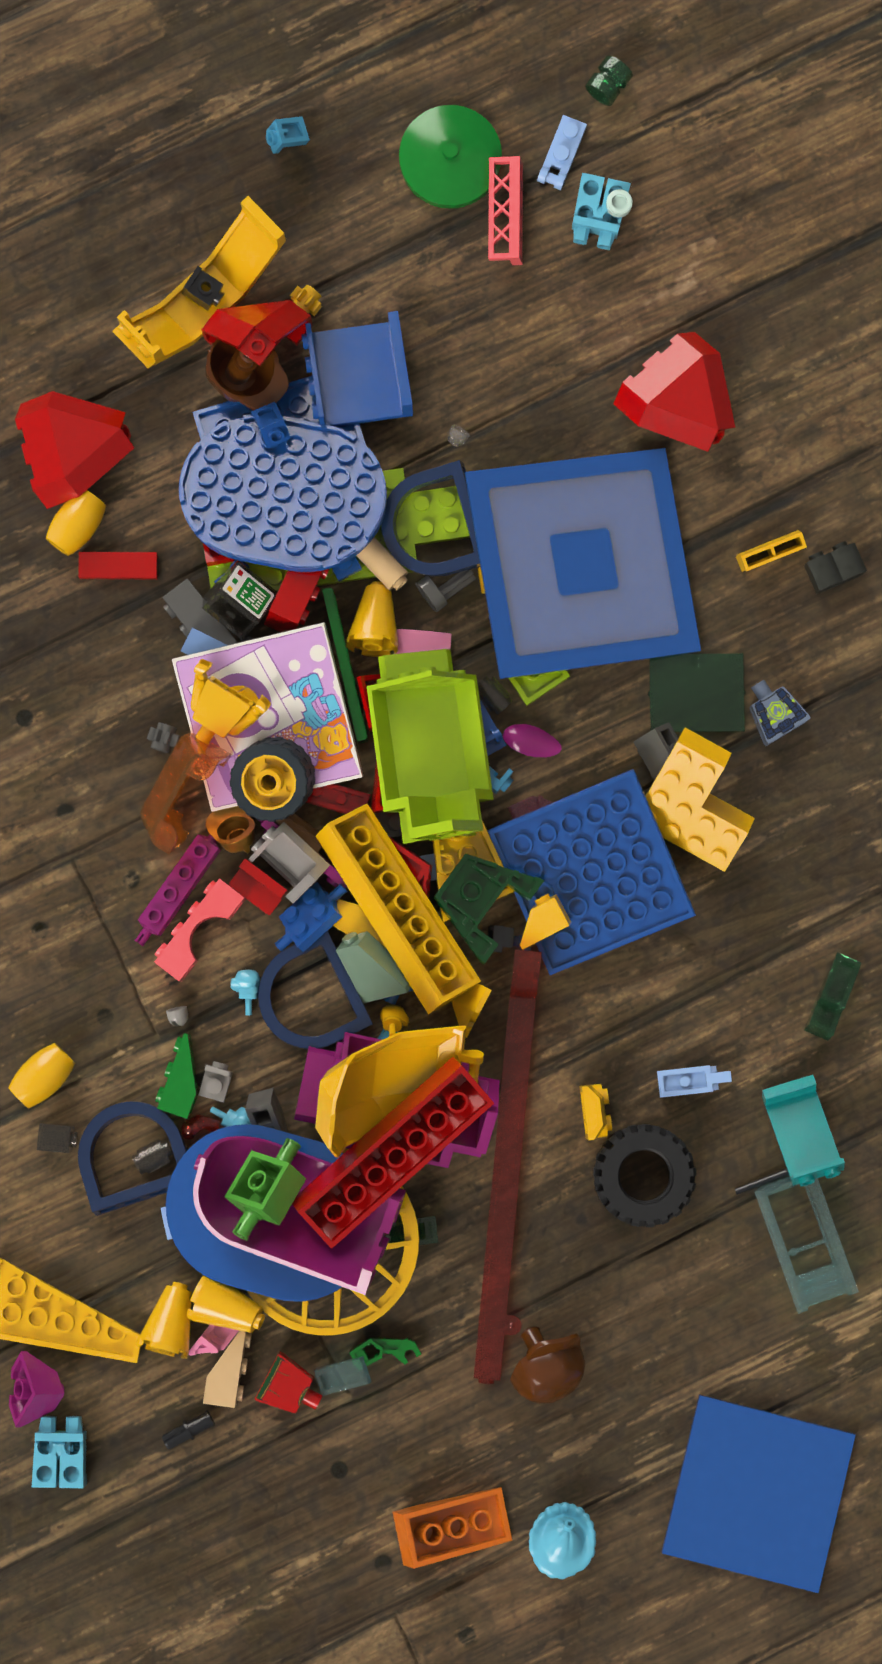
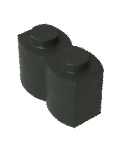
[804,541,867,594]

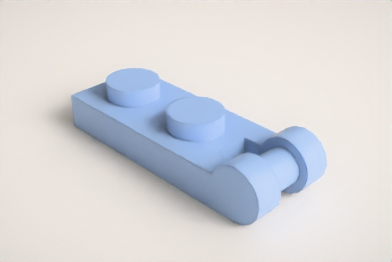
[537,115,587,191]

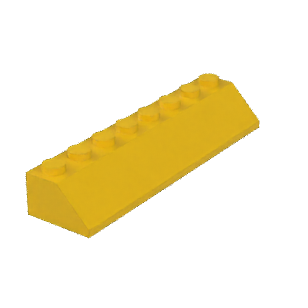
[315,803,481,1014]

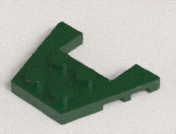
[434,854,544,965]

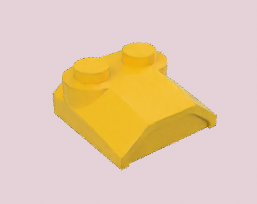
[579,1084,612,1140]

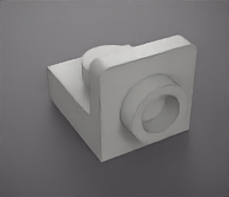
[198,1061,233,1103]

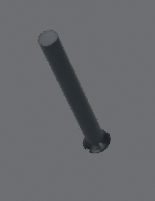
[735,1168,789,1195]

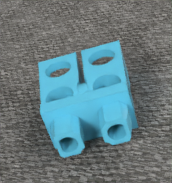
[572,173,631,250]
[32,1416,87,1488]

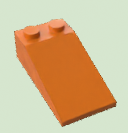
[393,1487,512,1569]

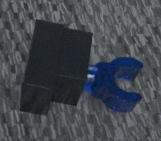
[488,925,532,953]

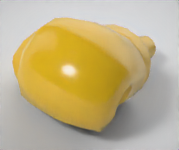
[380,1005,409,1036]

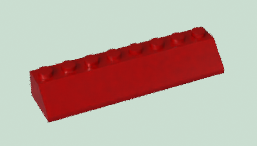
[292,1057,494,1249]

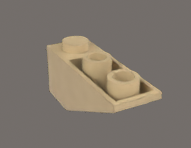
[203,1331,252,1408]

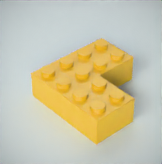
[646,727,755,872]

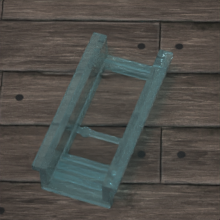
[754,1176,859,1314]

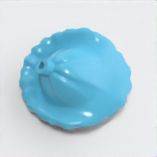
[529,1502,596,1579]

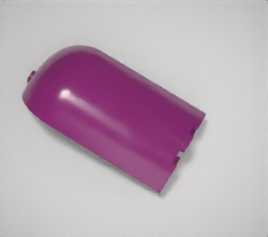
[193,1136,406,1295]

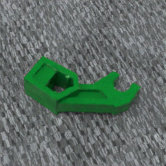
[349,1337,422,1370]

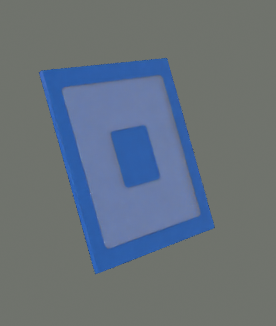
[465,448,701,679]

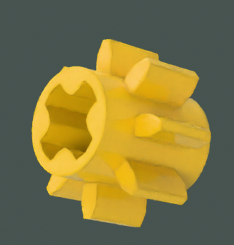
[290,284,322,316]

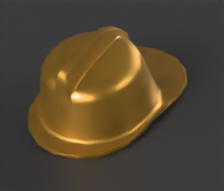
[206,806,256,854]

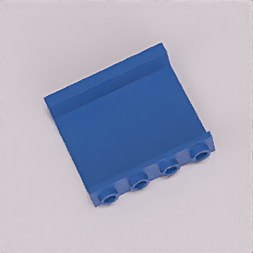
[302,311,413,426]

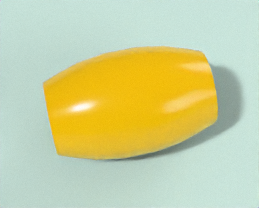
[45,490,106,556]
[8,1043,75,1108]

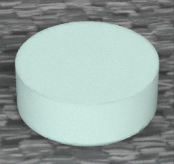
[606,189,633,218]

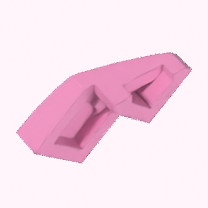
[189,1325,239,1356]

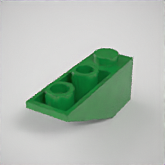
[155,1033,199,1119]

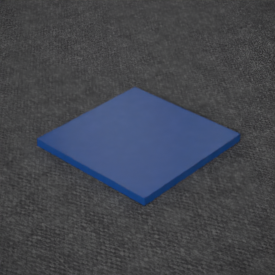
[661,1394,856,1593]

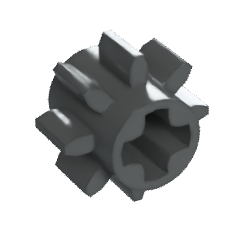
[147,722,181,753]

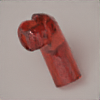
[181,1114,221,1140]

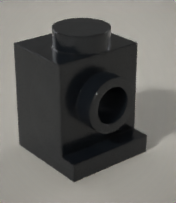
[182,266,225,311]

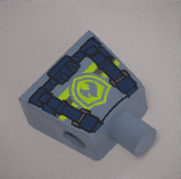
[749,680,811,747]

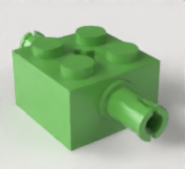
[224,1138,306,1241]

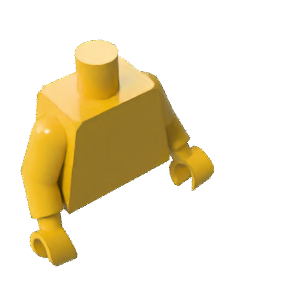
[190,659,271,744]

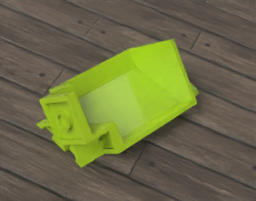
[367,649,494,844]

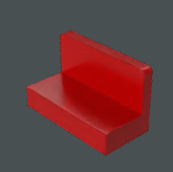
[229,859,289,915]

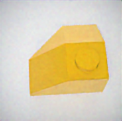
[451,983,492,1038]

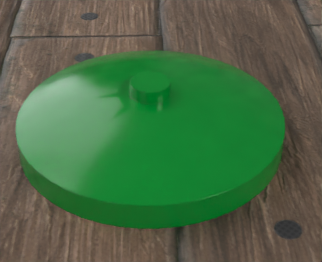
[399,105,502,209]

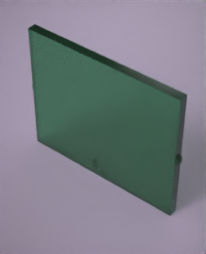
[648,653,746,732]

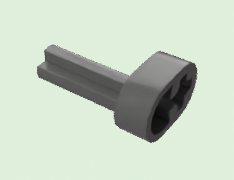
[415,569,476,612]

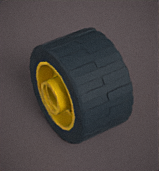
[229,737,316,822]

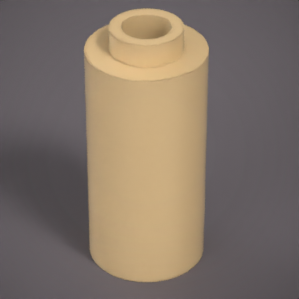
[356,537,408,590]

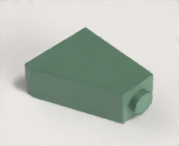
[336,931,411,1003]

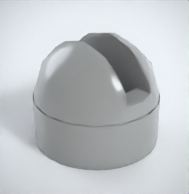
[166,1006,188,1026]

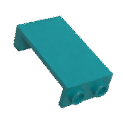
[762,1075,845,1186]

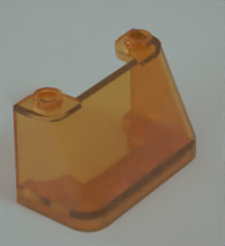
[140,733,232,854]

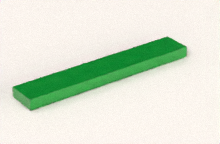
[322,587,369,744]

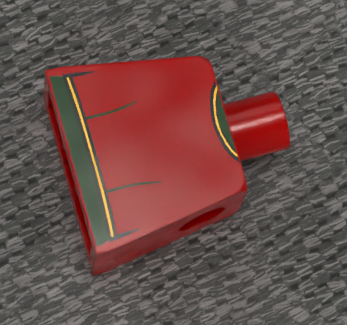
[255,1351,323,1413]

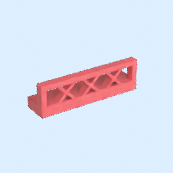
[488,156,523,265]

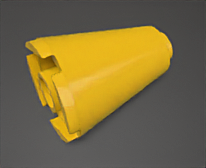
[346,581,399,657]
[187,1275,265,1333]
[136,1282,192,1359]

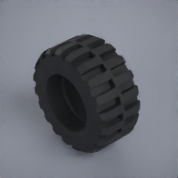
[593,1124,697,1227]

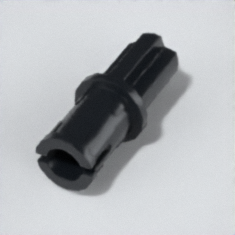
[162,1410,215,1449]

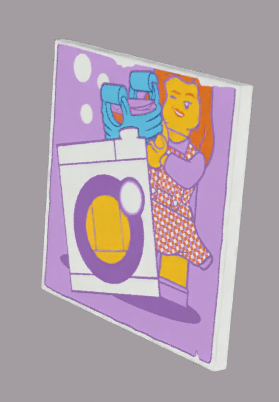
[172,622,364,812]

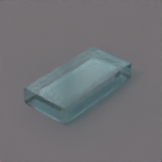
[314,1356,371,1396]

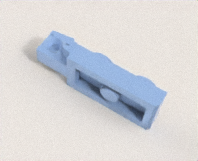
[657,1065,732,1098]

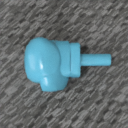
[230,970,260,1015]
[210,1107,251,1127]

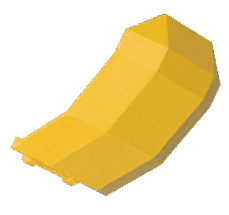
[315,1025,484,1158]

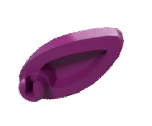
[503,724,562,757]

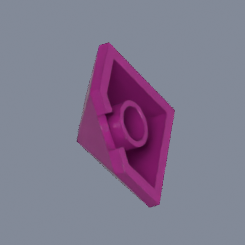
[9,1351,64,1428]

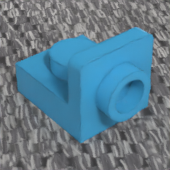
[266,116,310,154]
[489,766,514,794]

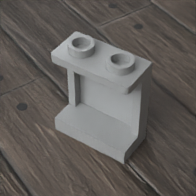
[248,822,330,903]

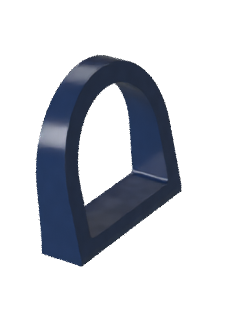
[381,460,480,576]
[258,931,373,1049]
[78,1102,188,1216]

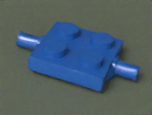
[274,882,348,952]

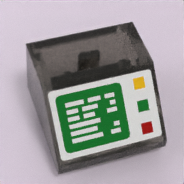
[202,560,277,640]

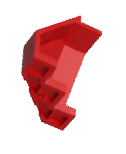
[201,300,313,366]
[613,332,736,452]
[15,391,135,509]

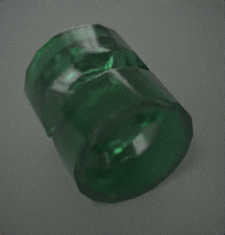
[585,55,633,106]

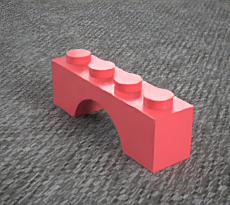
[154,878,246,982]

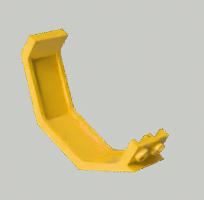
[112,196,286,368]

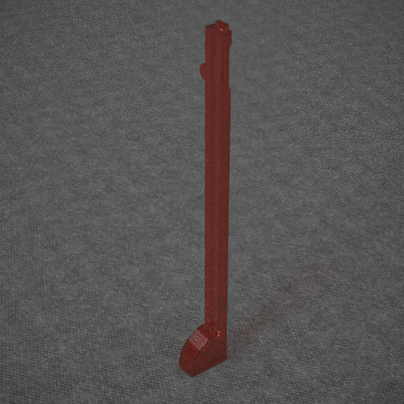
[473,950,542,1384]

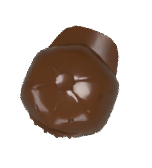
[205,339,289,410]
[510,1326,585,1404]

